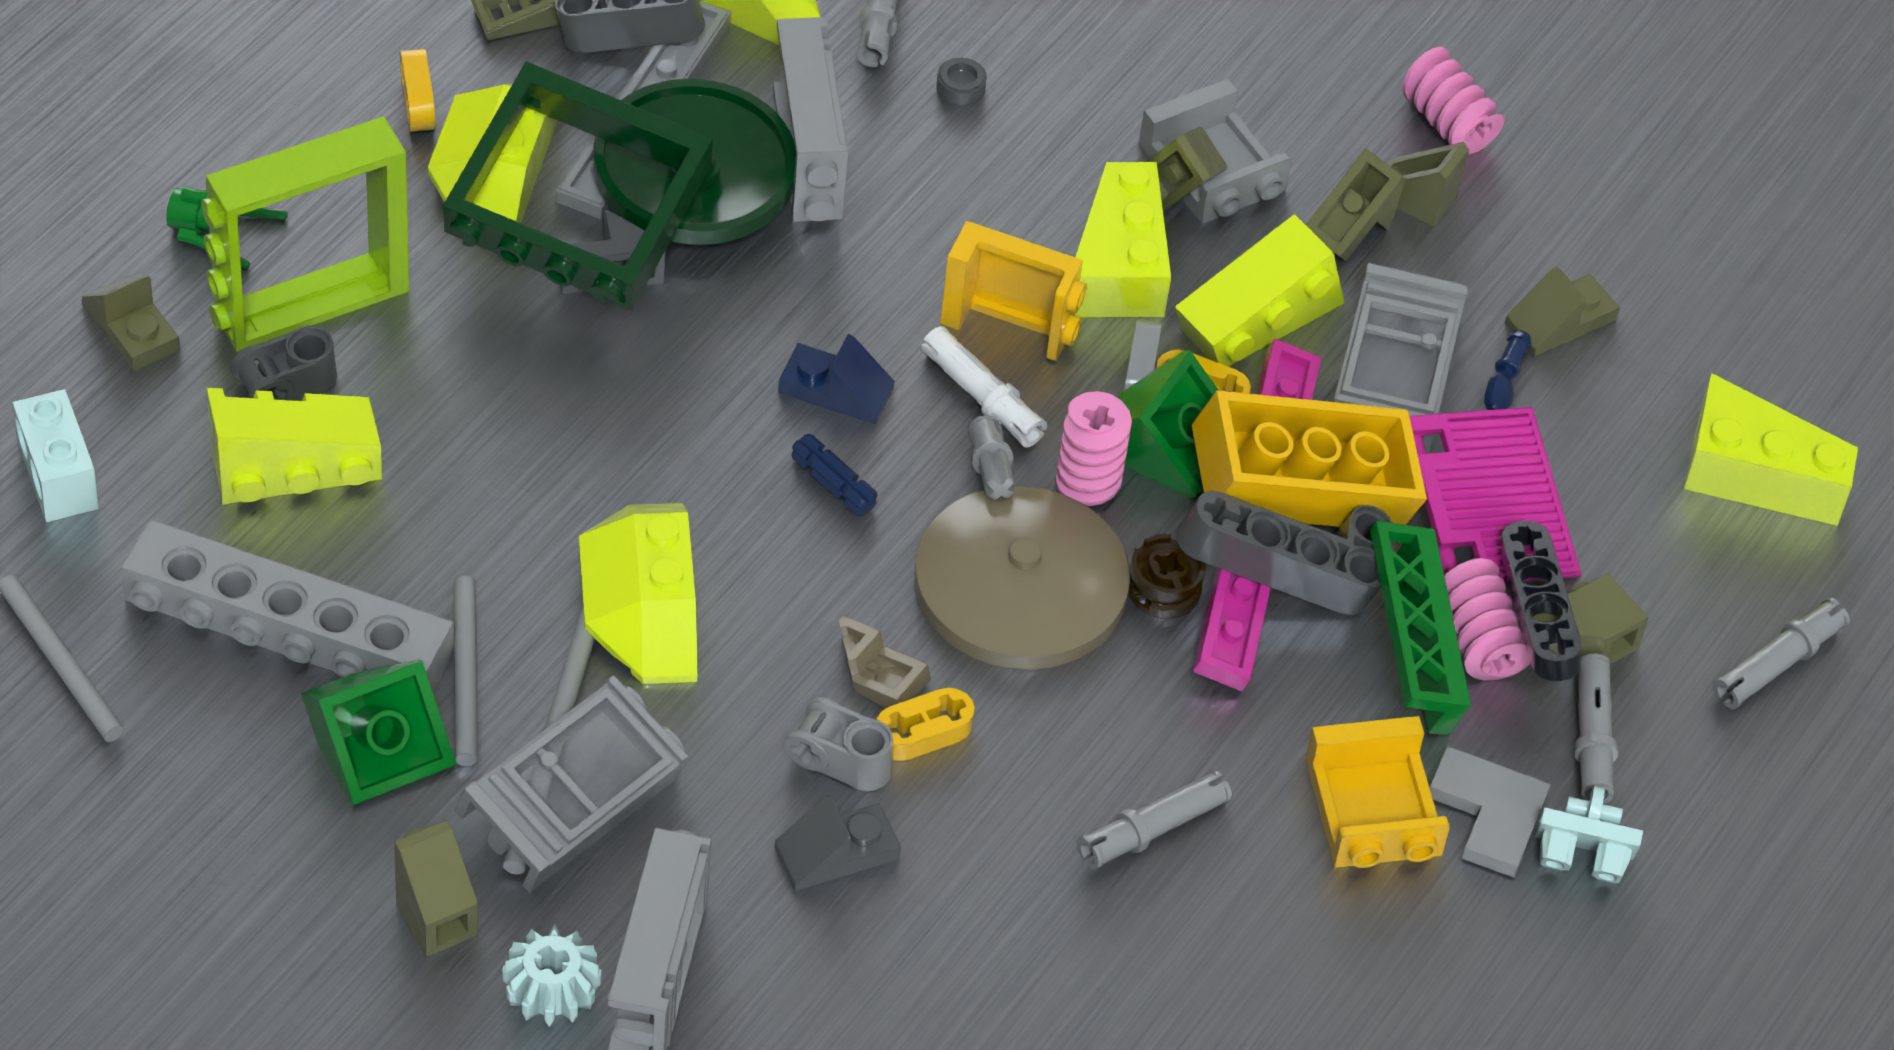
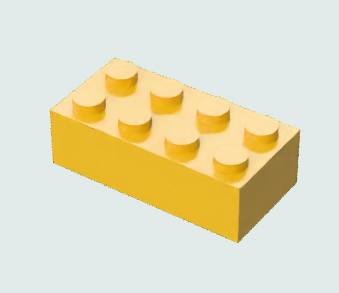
[1192,390,1427,527]

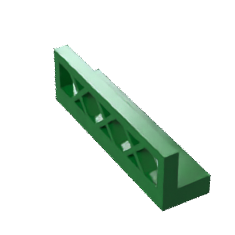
[1370,521,1471,736]

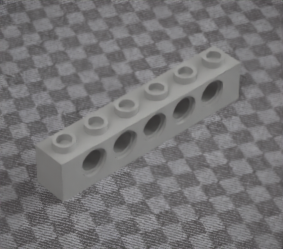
[122,519,454,693]

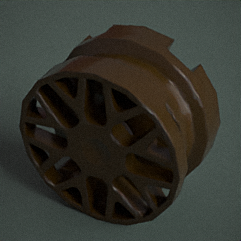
[1128,534,1206,619]

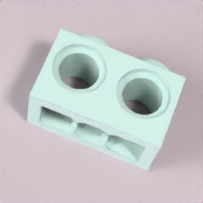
[12,389,99,523]

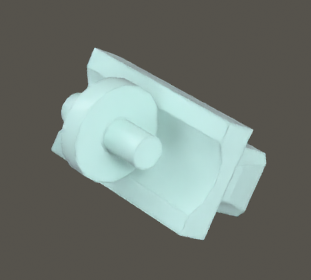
[1535,786,1643,884]

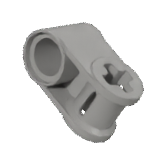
[783,697,893,792]

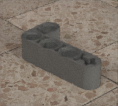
[1176,491,1393,615]

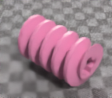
[1402,46,1505,155]
[1055,391,1132,506]
[1444,558,1531,681]

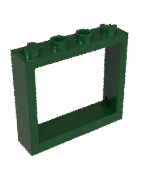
[443,61,713,310]

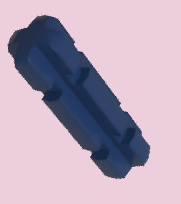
[791,434,878,516]

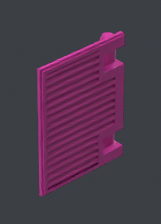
[1410,407,1582,583]

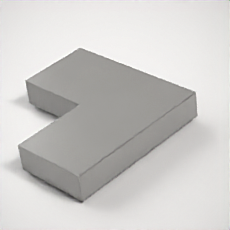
[1430,746,1551,878]

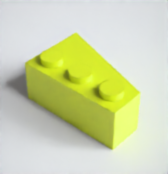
[1075,162,1171,318]
[1175,214,1345,367]
[1684,373,1858,526]
[207,388,382,505]

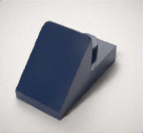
[778,334,895,425]

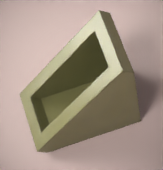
[1387,142,1469,227]

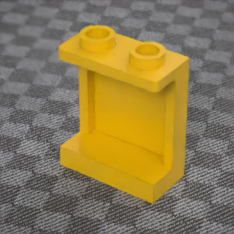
[940,221,1087,361]
[1305,716,1450,868]

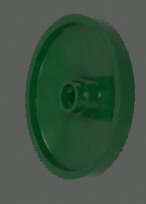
[593,79,796,245]

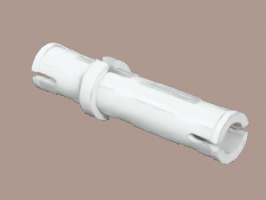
[921,326,1047,447]

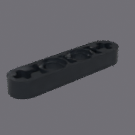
[1502,520,1581,681]

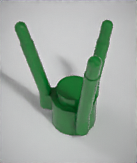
[166,187,288,270]

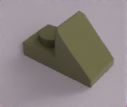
[1147,127,1228,211]
[1306,148,1406,261]
[1505,267,1620,357]
[82,275,180,371]

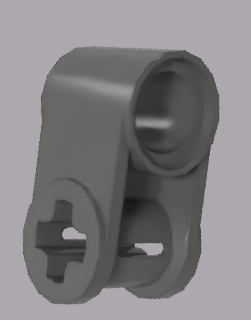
[230,326,337,401]

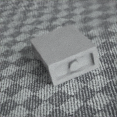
[1139,78,1292,224]

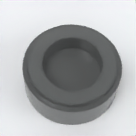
[936,58,987,106]

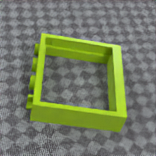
[201,116,409,352]

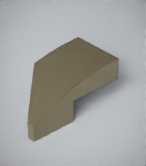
[838,616,931,708]

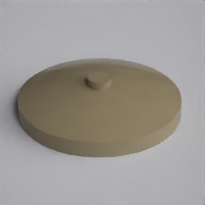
[914,486,1130,670]

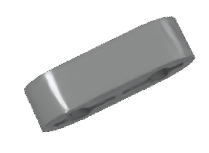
[1124,319,1162,391]

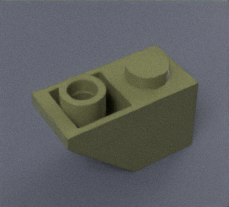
[1533,573,1649,664]
[394,820,478,957]

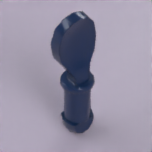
[1484,330,1531,410]

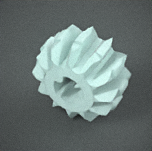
[502,924,602,1027]

